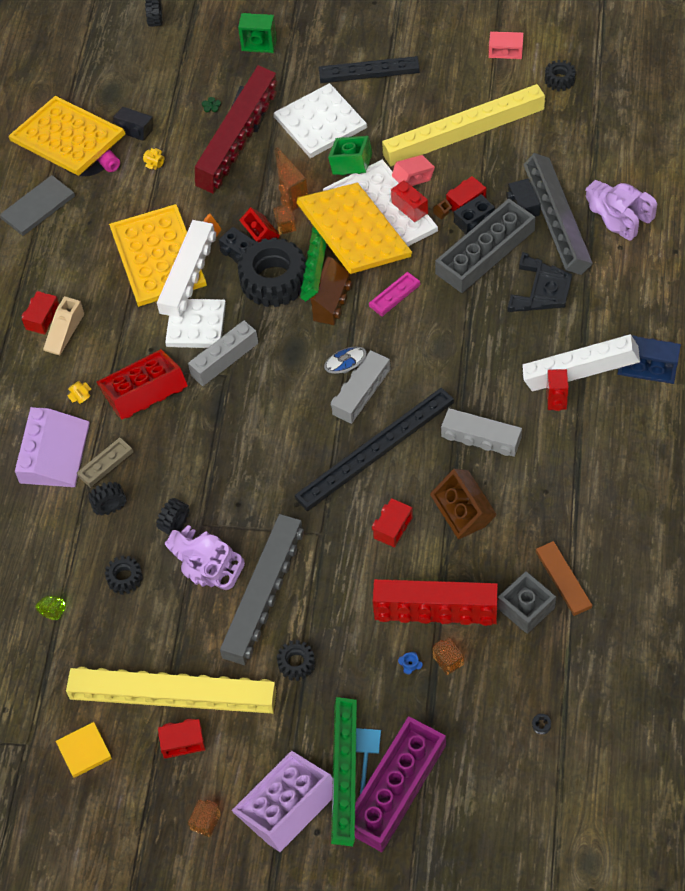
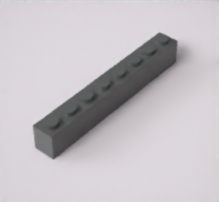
[523,153,593,275]
[220,514,304,665]

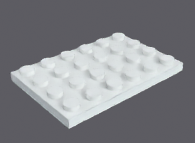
[323,159,438,246]

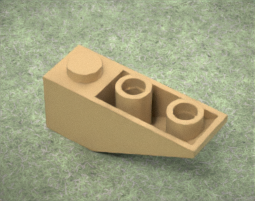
[43,296,84,356]

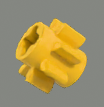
[143,148,165,170]
[67,381,91,404]

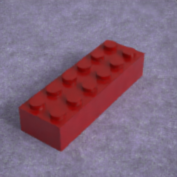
[373,579,498,626]

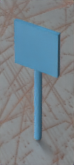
[356,728,381,794]

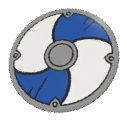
[324,347,367,374]

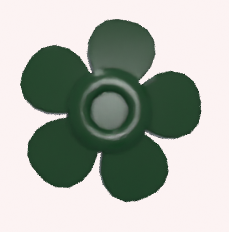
[202,97,221,113]

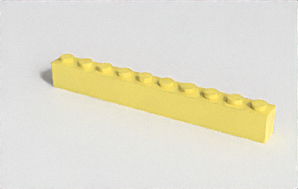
[382,84,545,167]
[66,667,276,713]

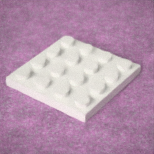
[274,83,367,158]

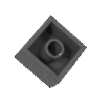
[497,572,556,634]

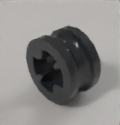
[532,714,551,735]

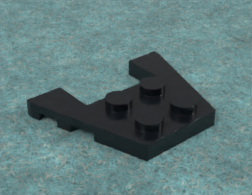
[507,252,572,312]

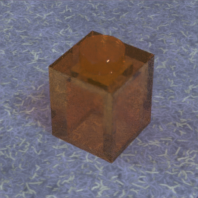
[273,204,296,235]
[432,637,464,675]
[188,800,221,837]

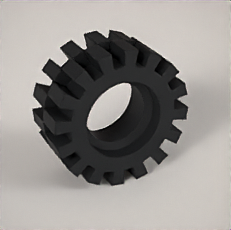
[145,0,163,26]
[545,60,576,91]
[88,482,127,516]
[156,498,190,535]
[105,556,143,595]
[277,640,315,681]

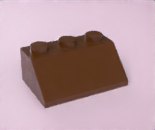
[311,257,352,325]
[430,468,497,539]

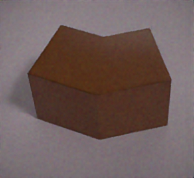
[433,198,452,220]

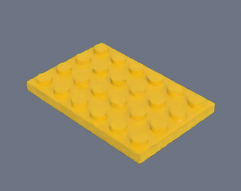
[9,96,125,176]
[297,182,412,274]
[109,204,207,307]

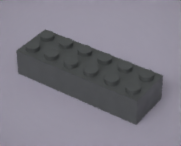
[435,199,535,293]

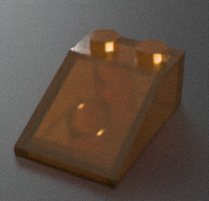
[275,147,308,212]

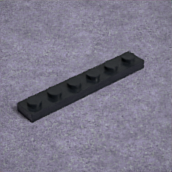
[319,56,419,83]

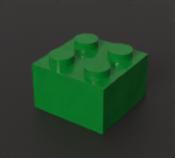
[238,13,277,53]
[328,136,373,175]

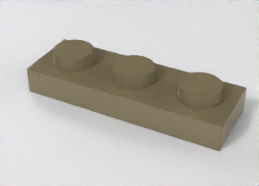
[77,437,133,488]

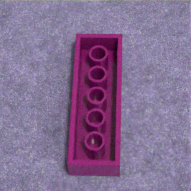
[355,716,446,852]

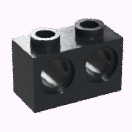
[454,194,495,234]

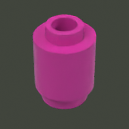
[97,149,120,172]

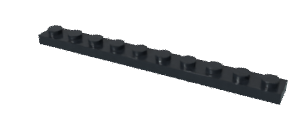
[295,388,454,512]

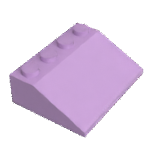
[15,407,90,487]
[232,751,333,852]

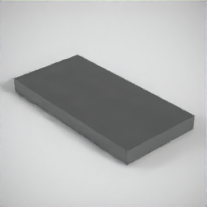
[0,175,75,236]

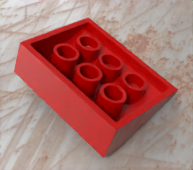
[96,349,188,420]

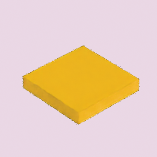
[56,722,112,778]

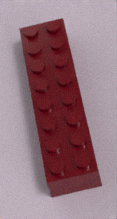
[195,65,277,194]

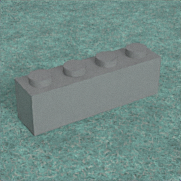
[188,321,258,386]
[331,350,390,424]
[441,408,522,457]

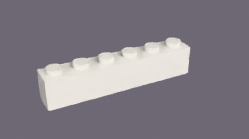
[157,220,216,318]
[523,334,640,391]

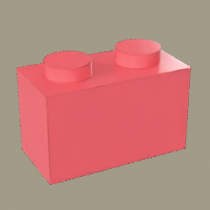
[489,32,523,59]
[392,155,435,186]

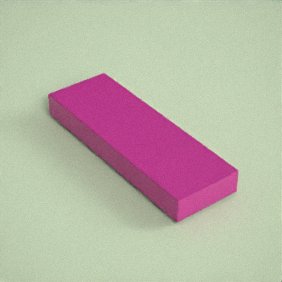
[369,272,420,316]

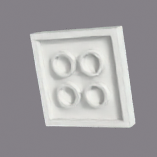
[165,299,226,348]

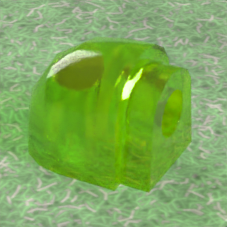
[35,595,66,620]

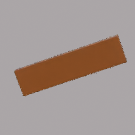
[536,541,592,616]

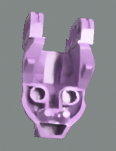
[585,180,657,240]
[165,525,245,590]

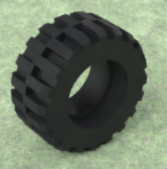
[238,238,306,307]

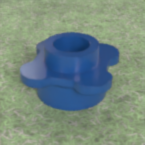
[398,652,422,674]

